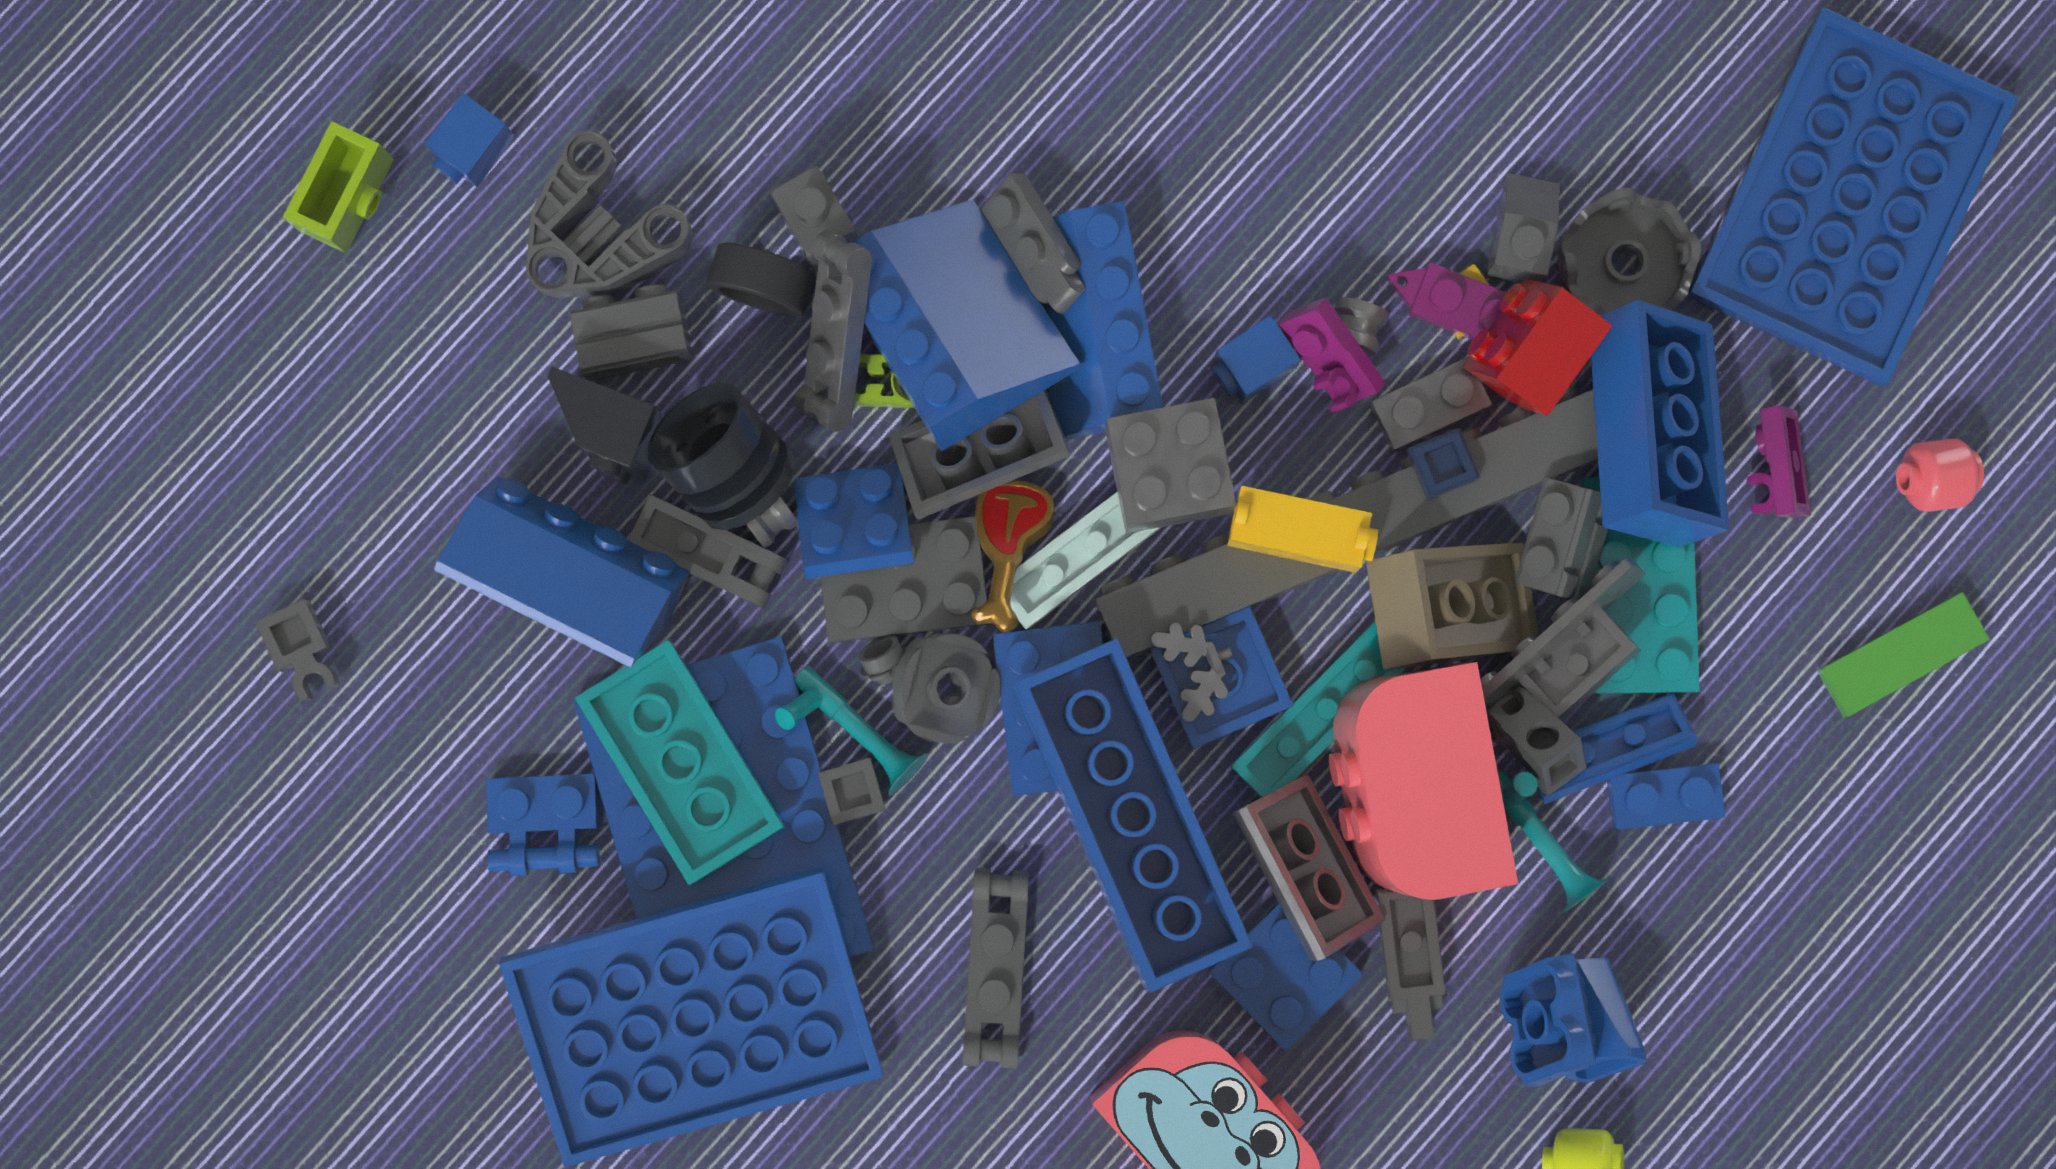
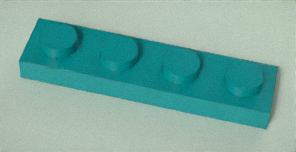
[1230,621,1407,798]

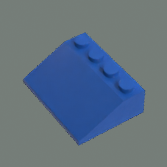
[852,200,1081,451]

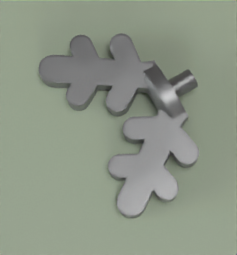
[1150,621,1233,722]

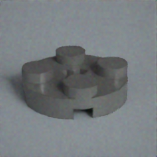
[893,633,1001,743]

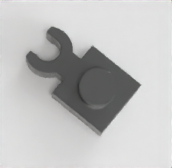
[255,599,339,702]

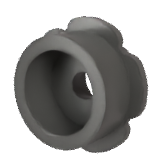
[858,636,907,685]

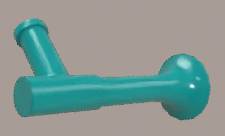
[775,666,928,796]
[1498,769,1610,913]

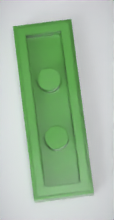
[1817,592,1990,718]

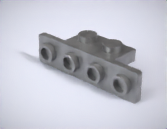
[1480,557,1645,721]

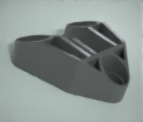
[526,131,693,298]

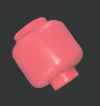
[1896,439,1984,511]

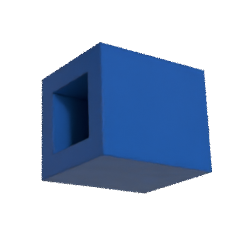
[424,93,516,187]
[1212,315,1301,403]

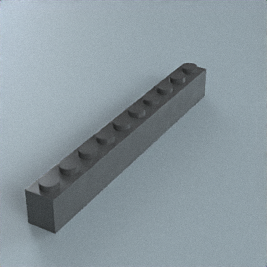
[1095,386,1598,660]

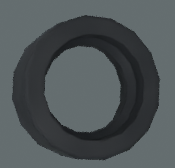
[706,242,816,317]

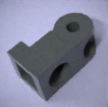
[1486,687,1586,796]

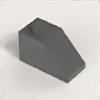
[1485,173,1560,284]

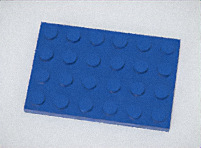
[1687,7,2019,387]
[573,637,875,957]
[499,866,883,1167]

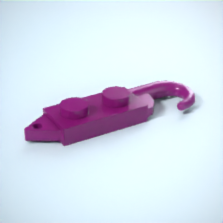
[1386,262,1507,340]

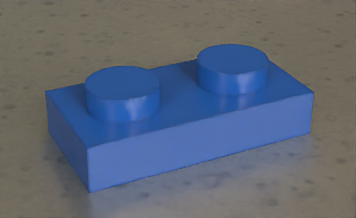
[1607,763,1726,830]

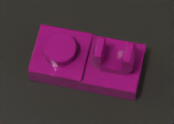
[1278,297,1386,413]
[1747,406,1811,519]

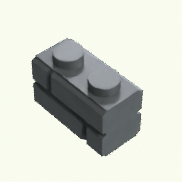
[570,285,693,381]
[1514,477,1608,600]

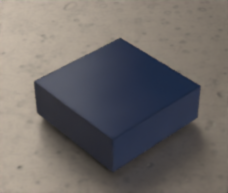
[1406,428,1481,501]

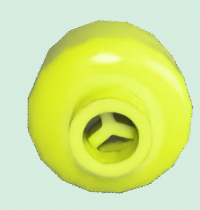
[1542,1128,1624,1169]

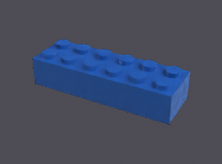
[1012,638,1253,993]

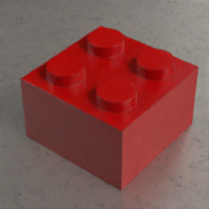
[1462,279,1613,417]

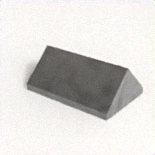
[888,390,1070,520]
[1232,774,1385,961]

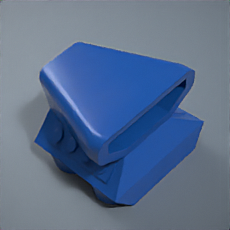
[1500,953,1647,1088]

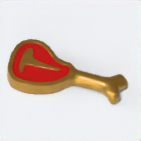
[971,480,1055,633]

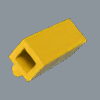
[1227,486,1379,573]

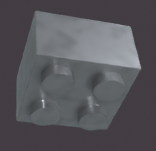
[1105,398,1236,534]

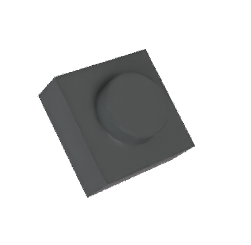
[818,758,886,826]

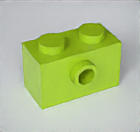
[283,121,394,254]

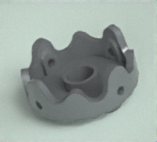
[1558,188,1701,316]

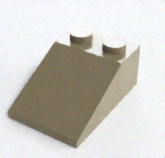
[1366,542,1539,669]

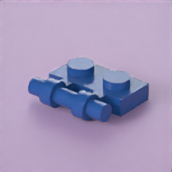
[486,774,600,876]

